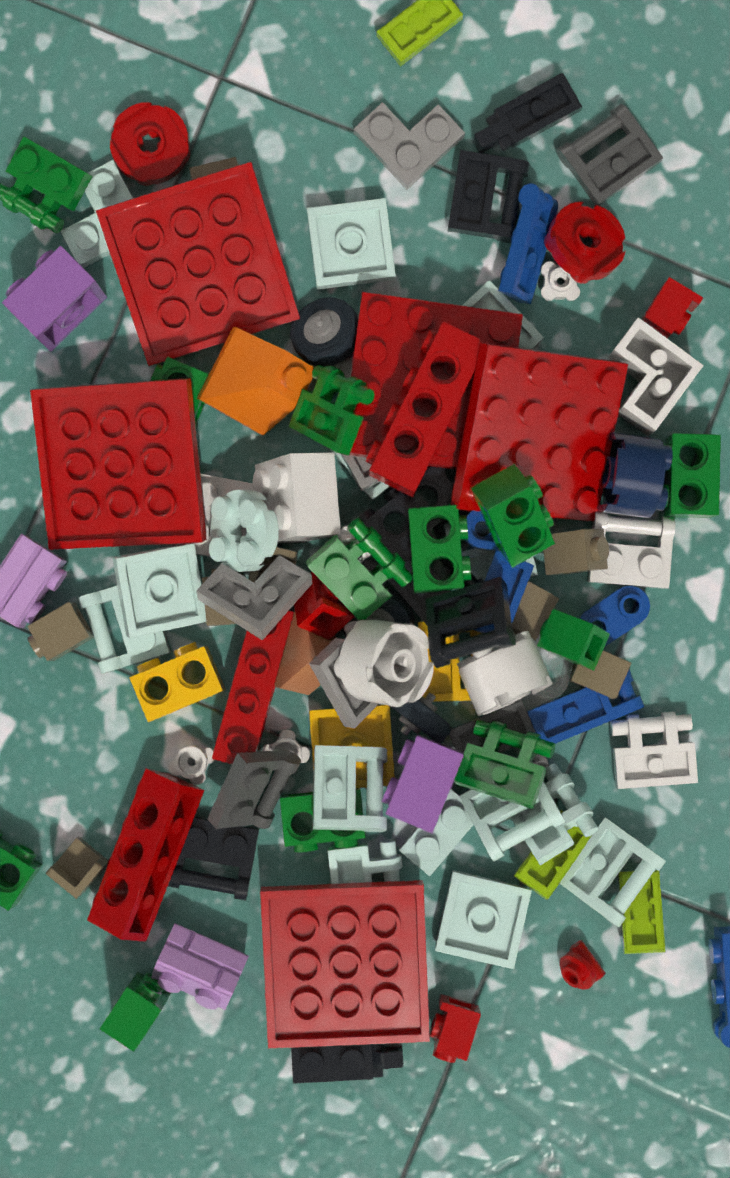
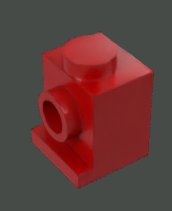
[641,277,703,339]
[294,572,354,640]
[429,994,481,1063]

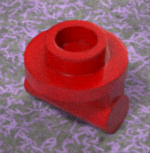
[559,940,606,990]

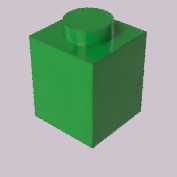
[537,609,610,671]

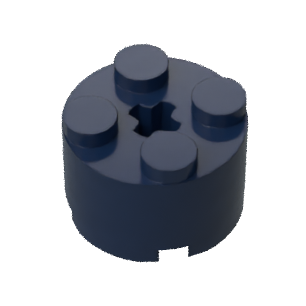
[597,432,673,518]

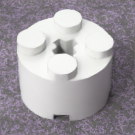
[334,620,434,707]
[457,631,553,716]

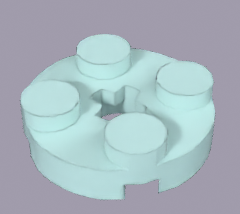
[209,490,278,572]

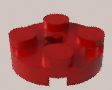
[110,102,190,186]
[544,202,626,284]

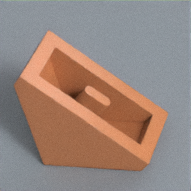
[275,614,336,695]

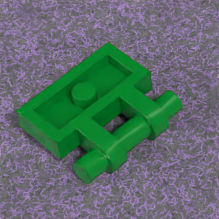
[0,136,93,234]
[288,365,375,456]
[306,518,413,621]
[454,720,555,809]

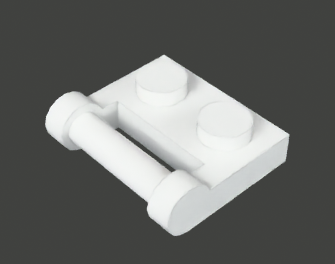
[588,511,675,589]

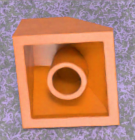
[197,327,314,436]

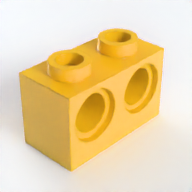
[129,642,226,722]

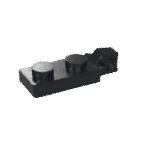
[472,73,582,153]
[291,1044,404,1084]

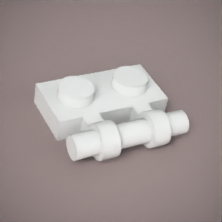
[610,711,698,789]

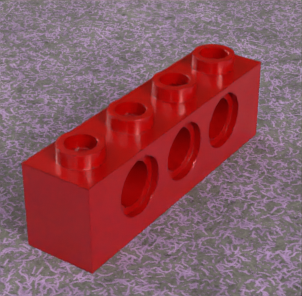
[365,321,487,497]
[212,611,295,764]
[87,768,205,942]

